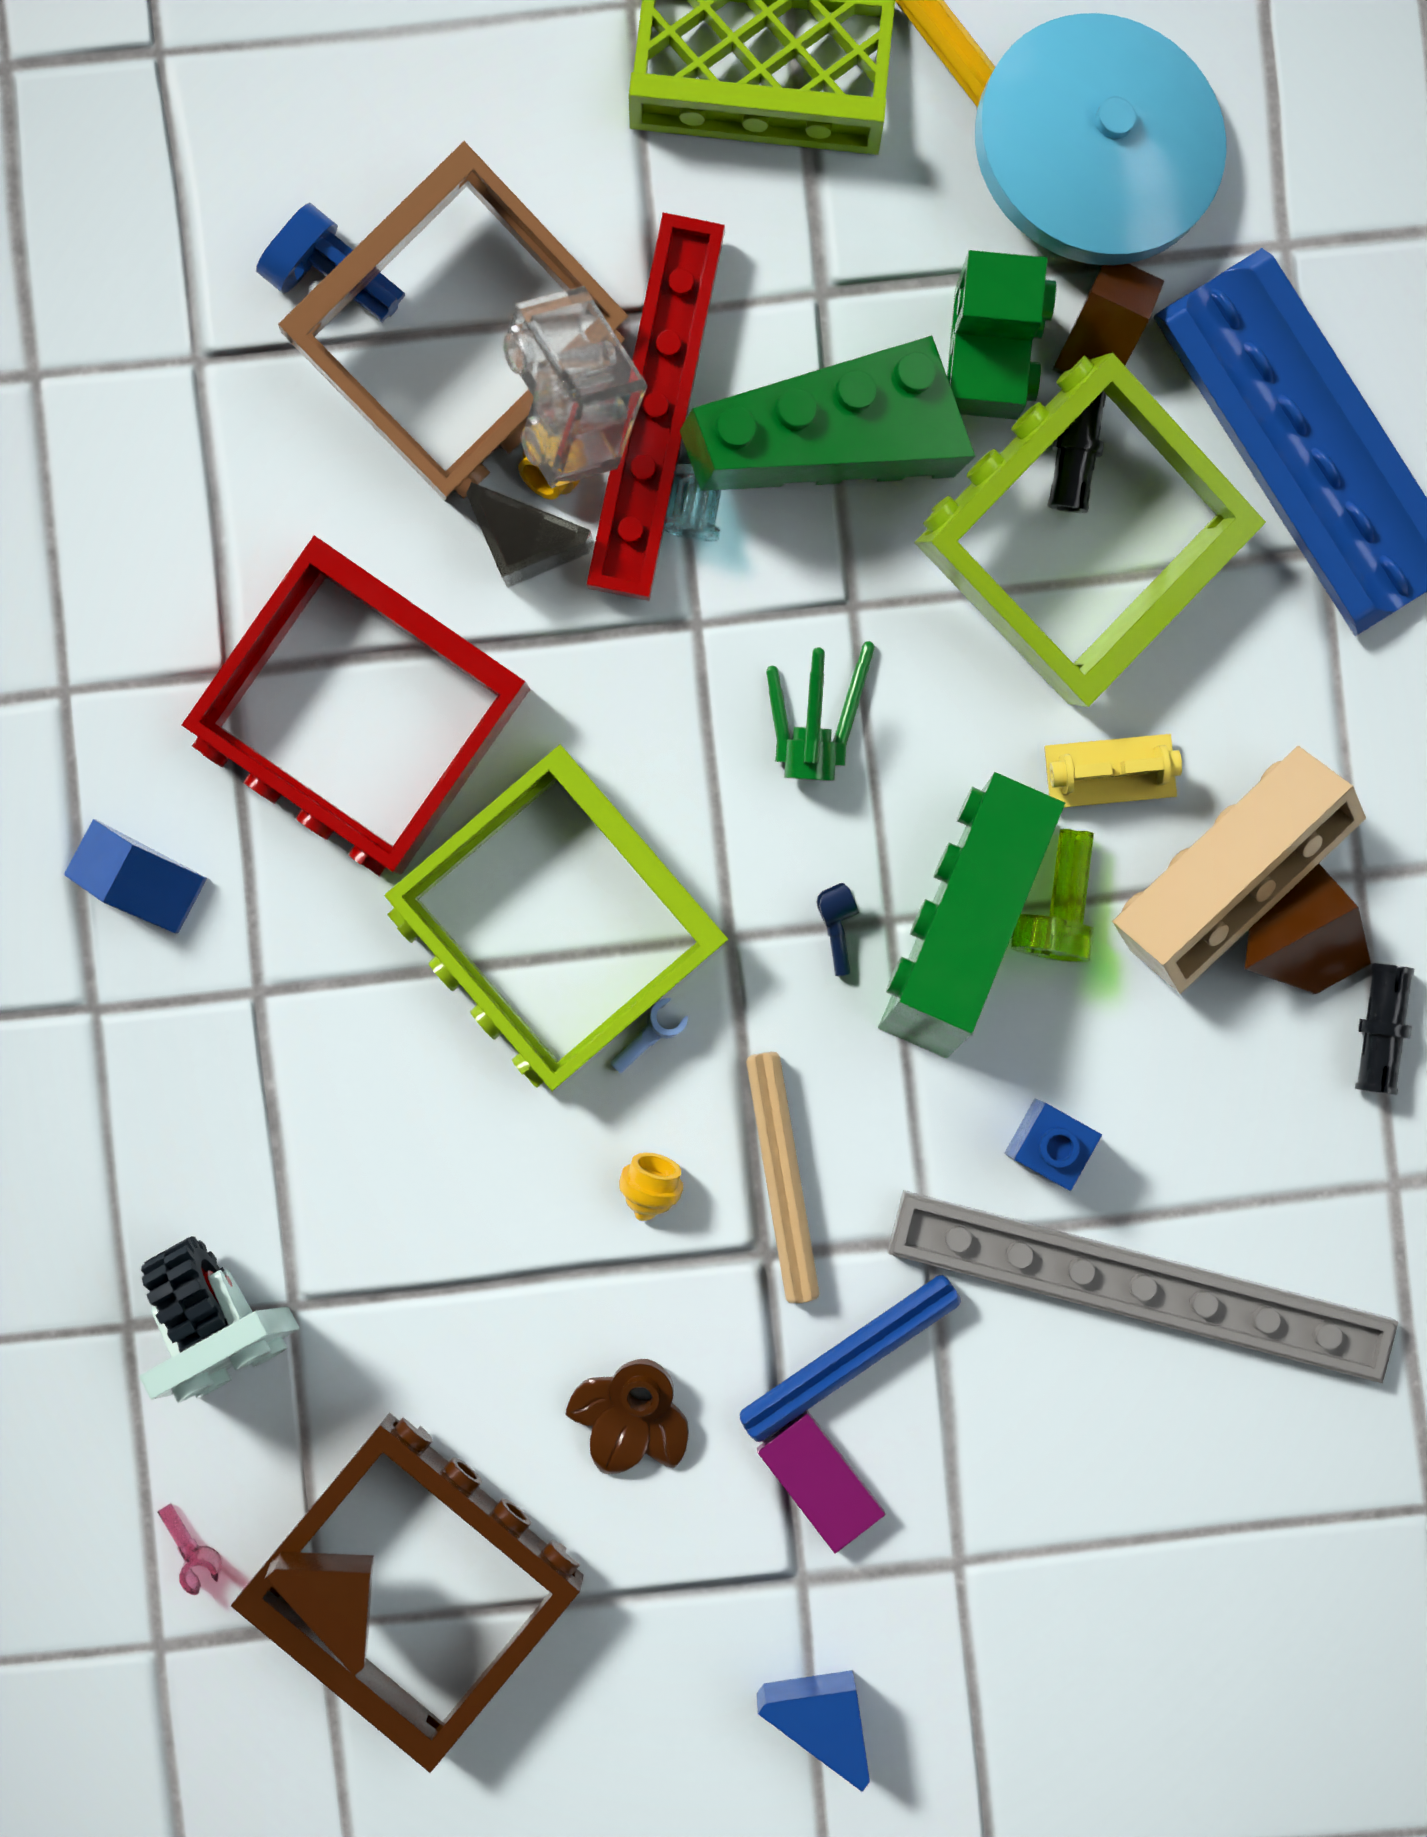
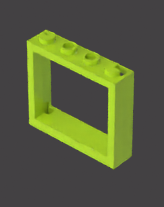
[914,353,1266,707]
[384,744,729,1091]

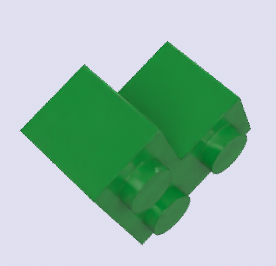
[947,250,1056,420]

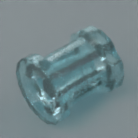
[664,464,722,541]

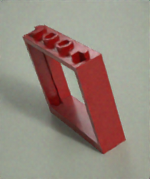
[181,535,530,876]

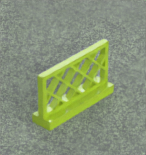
[628,0,895,155]

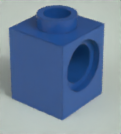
[1005,1098,1102,1191]

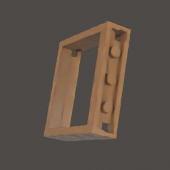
[278,141,629,500]

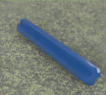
[739,1275,961,1442]

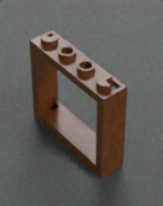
[231,1412,584,1773]

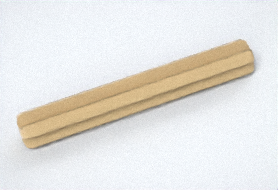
[746,1052,820,1303]

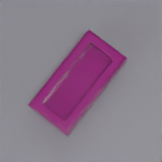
[757,1410,886,1554]

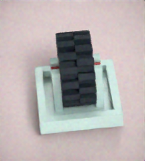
[139,1236,300,1403]

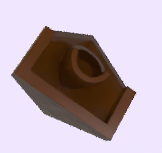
[1245,864,1371,994]

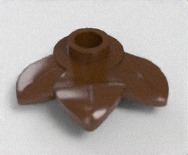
[565,1359,689,1474]

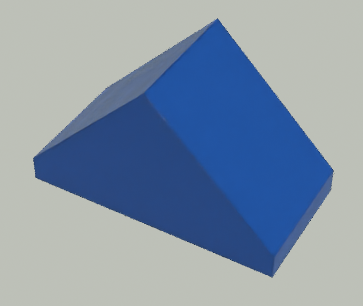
[64,819,207,934]
[756,1670,870,1792]

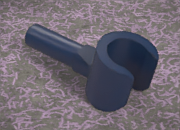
[816,883,859,976]

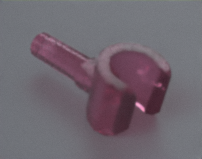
[157,1503,222,1595]

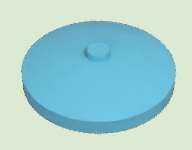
[975,13,1226,265]

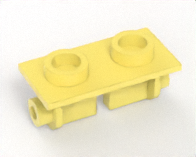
[1044,734,1182,808]

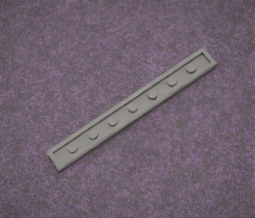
[887,1190,1399,1383]

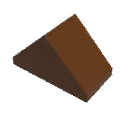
[1052,263,1164,396]
[265,1552,374,1676]

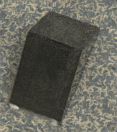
[466,482,594,588]

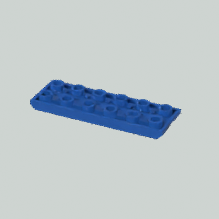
[1153,248,1427,636]

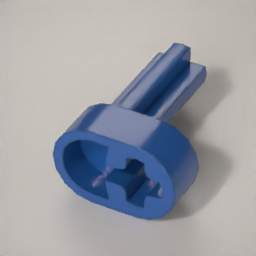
[256,203,406,323]

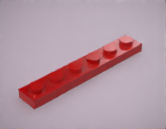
[587,212,725,601]

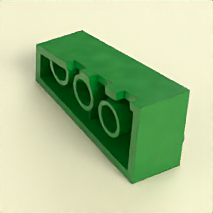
[680,335,976,491]
[878,772,1065,1059]

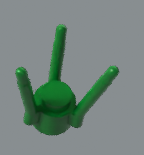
[766,641,875,781]

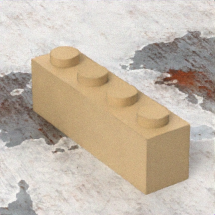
[1112,746,1366,994]

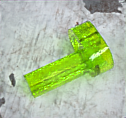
[1010,829,1094,962]

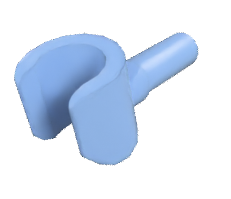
[610,998,688,1073]

